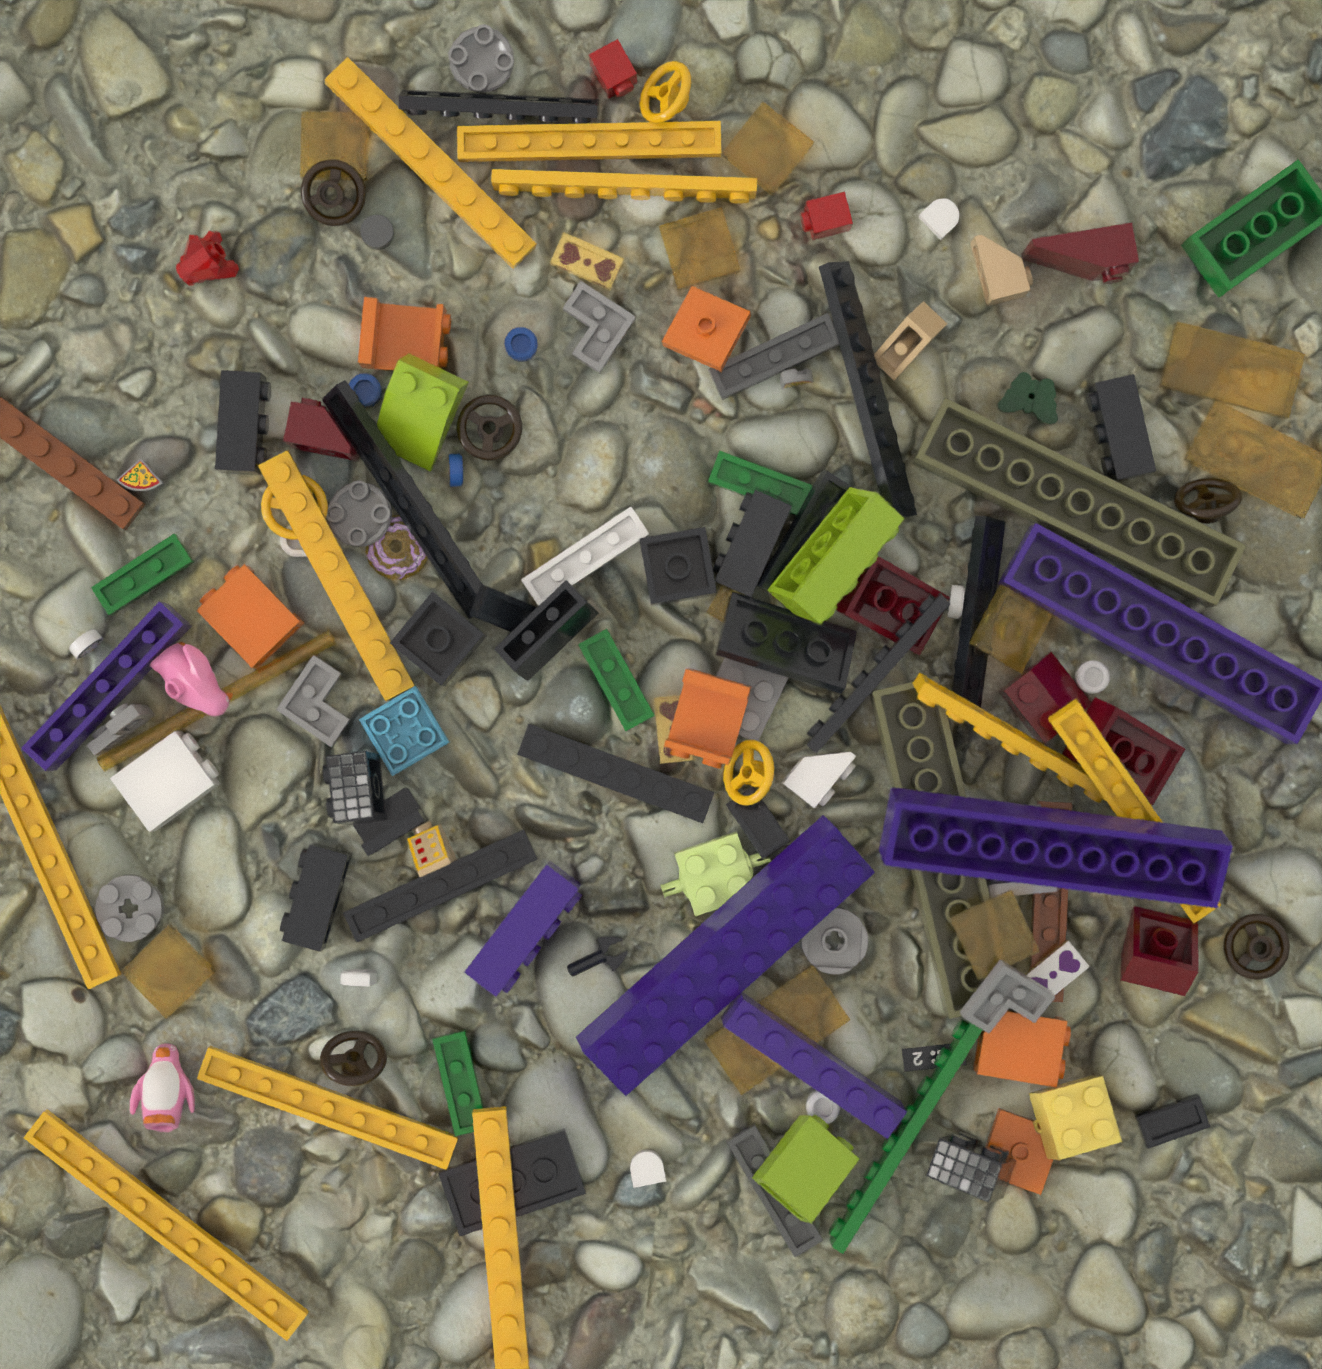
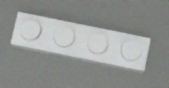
[521,507,650,606]

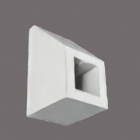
[781,752,856,808]

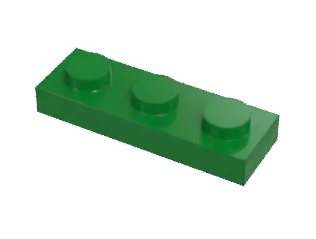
[708,450,812,516]
[91,534,194,616]
[578,629,655,731]
[432,1030,484,1137]

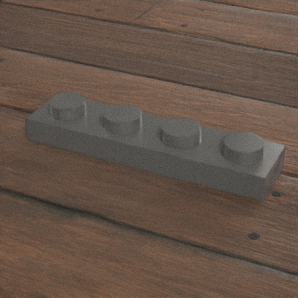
[708,313,840,400]
[726,1123,823,1257]

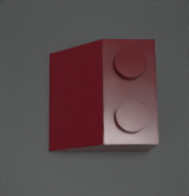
[283,398,360,462]
[998,651,1091,744]
[1120,906,1199,996]

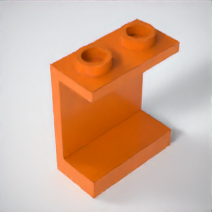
[358,297,451,371]
[196,564,305,669]
[664,668,752,769]
[973,1011,1071,1088]

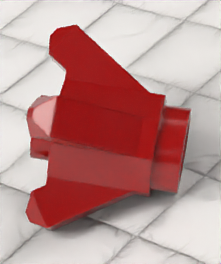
[176,231,239,286]

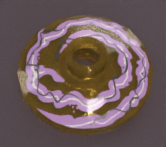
[365,515,428,580]

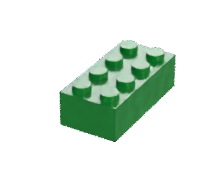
[1181,159,1322,298]

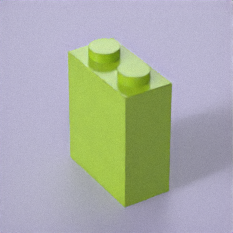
[752,1114,859,1223]

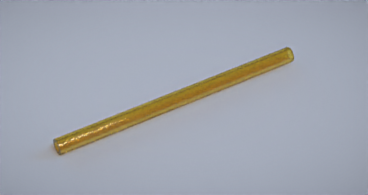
[97,630,337,772]

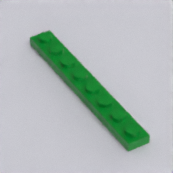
[828,1019,982,1254]

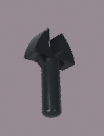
[567,935,628,977]

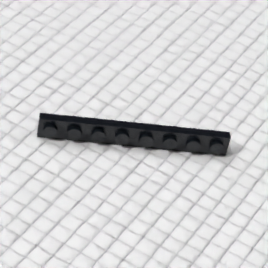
[819,261,917,519]
[322,380,483,619]

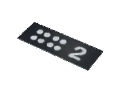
[902,1044,967,1072]

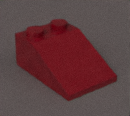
[1021,222,1139,284]
[836,556,950,656]
[1062,697,1185,806]

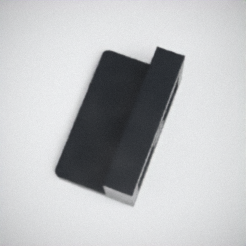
[353,787,428,856]

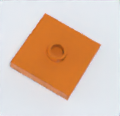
[662,286,751,372]
[985,1108,1053,1195]

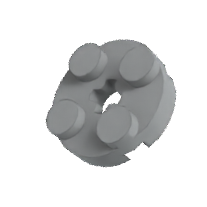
[95,875,164,942]
[801,907,868,974]

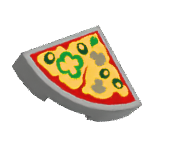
[779,368,814,389]
[116,458,165,492]

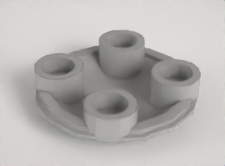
[448,24,514,93]
[326,480,392,547]

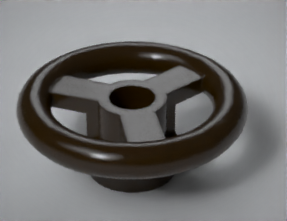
[301,159,366,226]
[456,395,522,461]
[1174,478,1242,524]
[1223,914,1290,980]
[320,1031,387,1086]

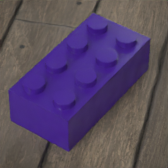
[464,861,582,997]

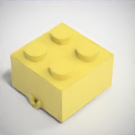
[1029,1076,1122,1160]

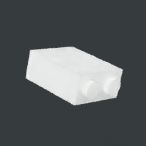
[110,731,220,832]

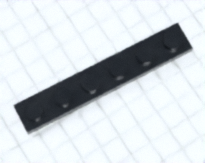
[398,90,599,123]
[952,516,1006,707]
[806,593,951,754]
[517,724,715,823]
[343,829,538,943]

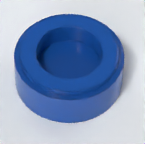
[504,327,538,362]
[349,373,382,408]
[448,453,463,487]

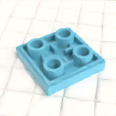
[359,686,450,776]

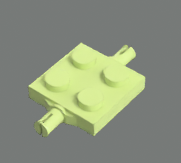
[660,831,771,916]

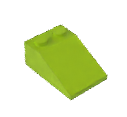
[377,353,469,472]

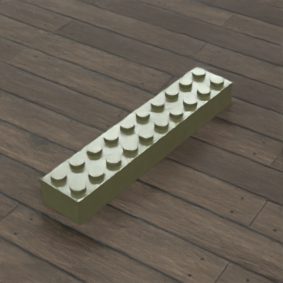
[911,398,1246,608]
[869,676,1005,1019]

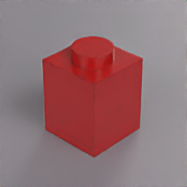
[589,39,637,99]
[800,191,853,241]

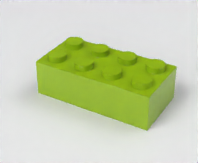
[767,487,904,624]

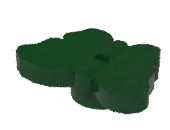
[997,372,1058,425]

